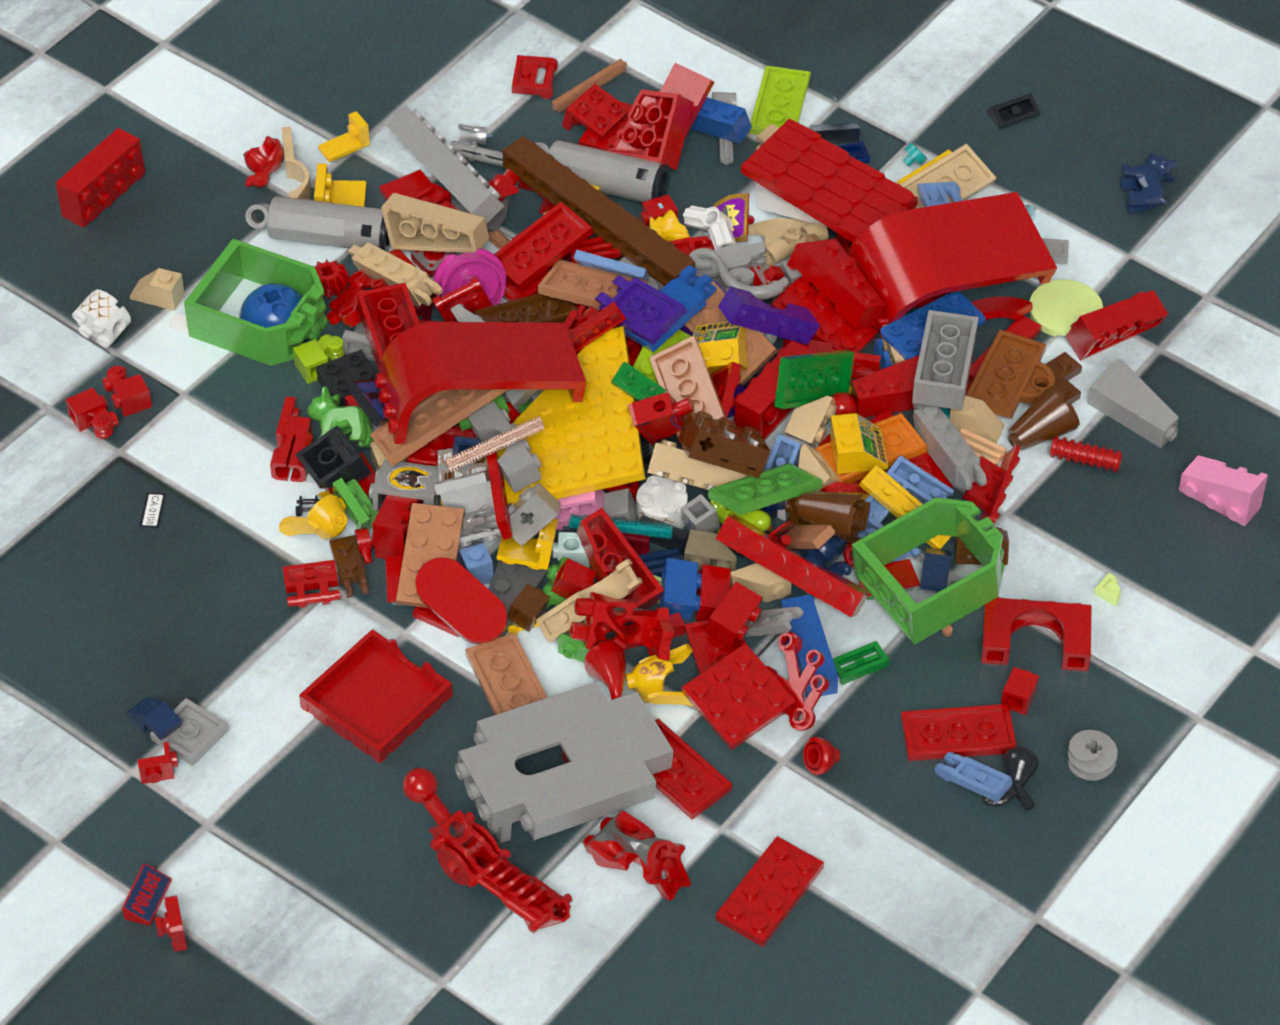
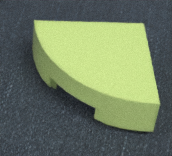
[1094,572,1121,606]

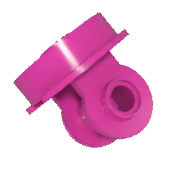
[434,249,506,305]

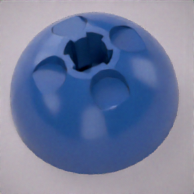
[239,283,303,328]

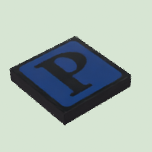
[346,379,388,427]

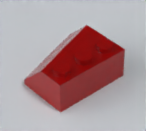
[607,90,694,170]

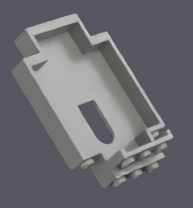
[455,682,674,843]

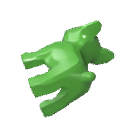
[307,386,373,448]

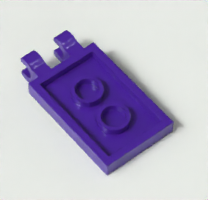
[595,275,687,345]

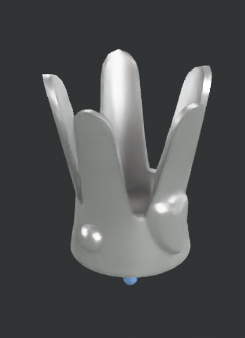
[457,124,492,145]
[463,505,498,534]

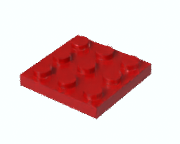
[681,643,796,751]

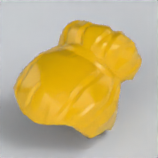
[649,210,692,241]

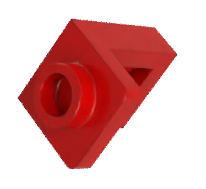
[137,742,178,784]

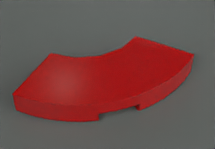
[971,296,1033,320]

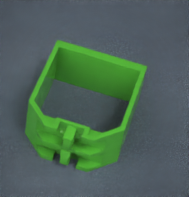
[184,239,328,366]
[852,497,1005,645]

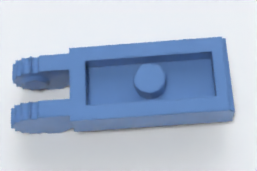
[934,752,1012,802]

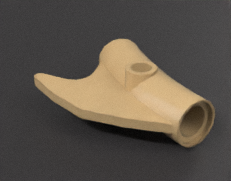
[748,218,828,267]

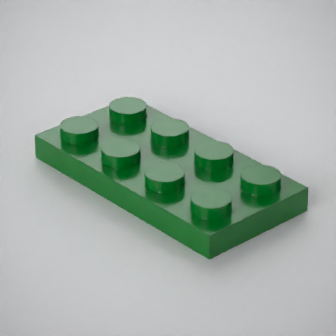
[774,350,854,409]

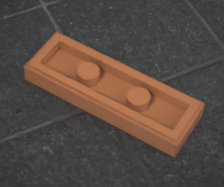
[785,525,835,549]

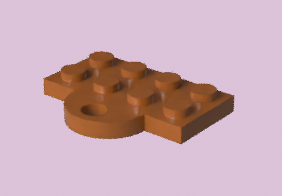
[966,330,1055,419]

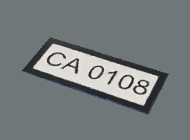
[139,492,166,528]

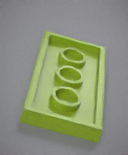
[749,66,811,135]

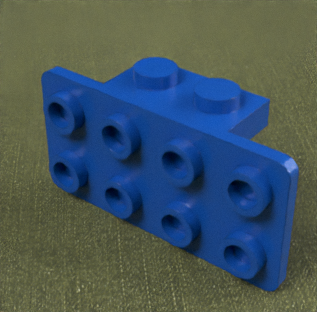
[880,291,985,360]

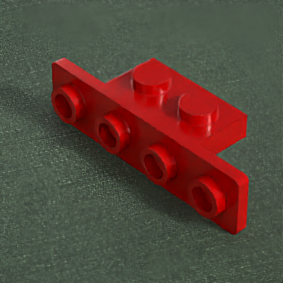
[963,444,1021,524]

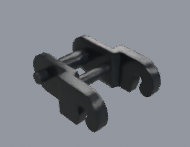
[295,495,321,517]

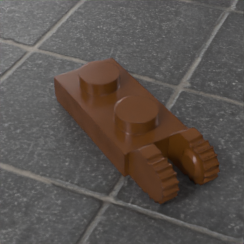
[329,535,369,598]

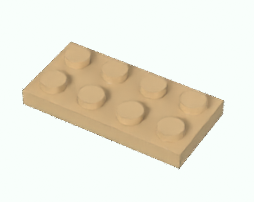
[900,144,996,209]

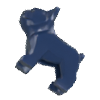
[1119,153,1178,215]

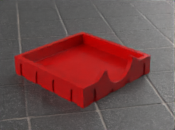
[299,629,453,764]

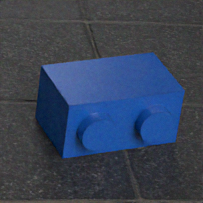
[659,558,701,620]

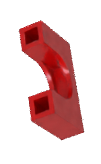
[981,597,1092,672]

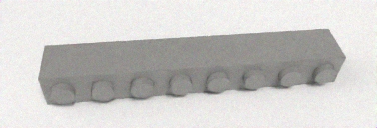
[386,106,504,224]

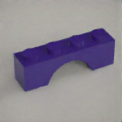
[718,286,820,345]

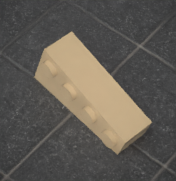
[381,193,489,253]
[647,440,750,490]

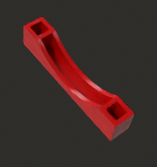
[715,514,870,617]

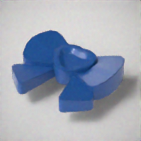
[874,338,892,369]

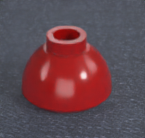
[803,737,840,775]

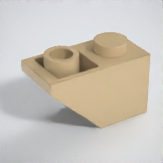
[784,396,837,447]

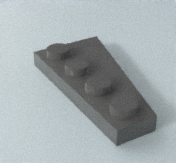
[478,560,550,644]

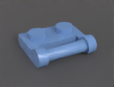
[917,182,963,207]

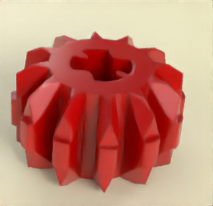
[314,259,349,299]

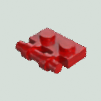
[282,560,341,608]

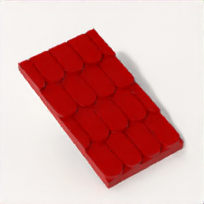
[741,118,918,243]

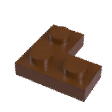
[1035,352,1082,405]

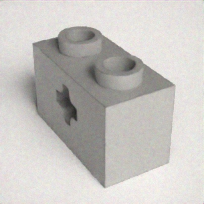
[508,483,561,546]

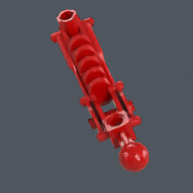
[402,768,573,933]

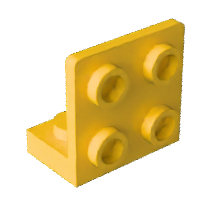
[314,163,367,207]
[496,519,558,570]

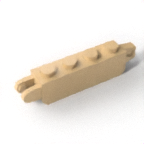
[348,242,443,307]

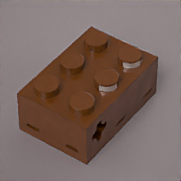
[678,411,770,479]

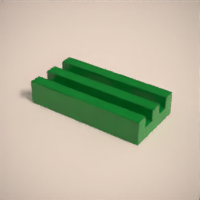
[832,641,889,685]

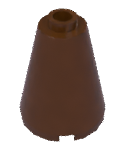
[1007,386,1080,450]
[795,492,870,544]

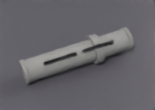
[451,140,503,167]

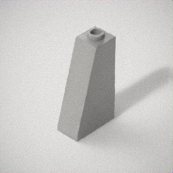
[1087,359,1179,448]

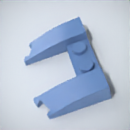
[857,455,954,563]

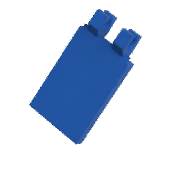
[620,265,717,352]

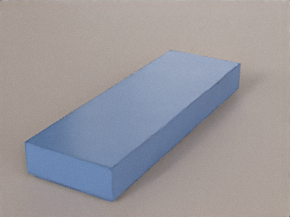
[574,250,649,281]

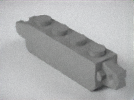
[647,242,766,291]
[913,403,987,490]

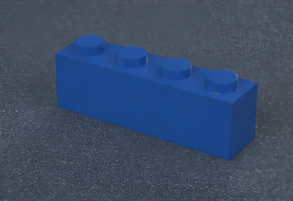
[690,97,752,144]
[781,595,838,699]

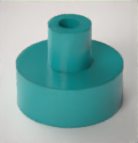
[903,142,927,167]

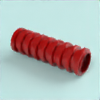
[1050,435,1122,473]

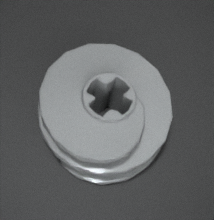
[1068,730,1118,781]

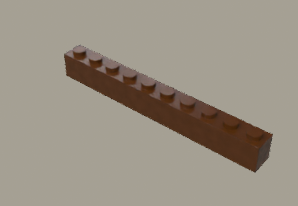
[502,136,695,286]

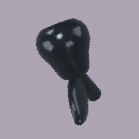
[983,747,1039,811]

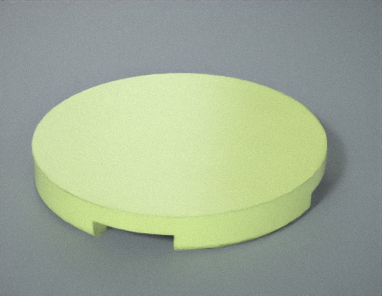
[1030,279,1103,337]

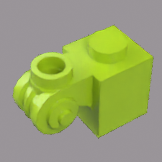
[293,334,344,384]

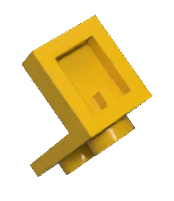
[318,111,370,162]

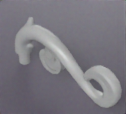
[689,248,789,300]

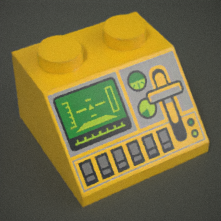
[693,321,748,374]
[830,413,888,474]

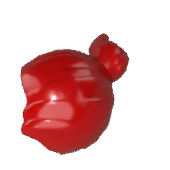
[243,136,284,188]

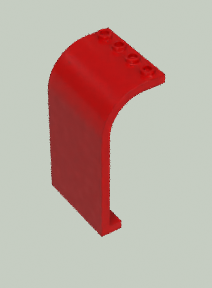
[847,192,1057,339]
[375,322,586,444]

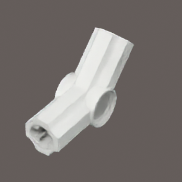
[683,205,736,250]

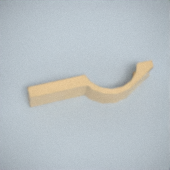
[281,127,311,200]
[536,559,642,643]

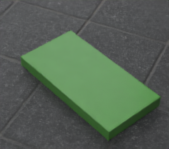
[708,463,822,515]

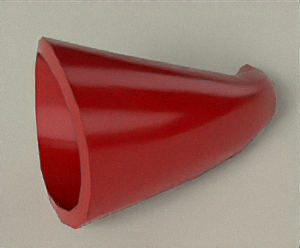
[584,642,626,700]

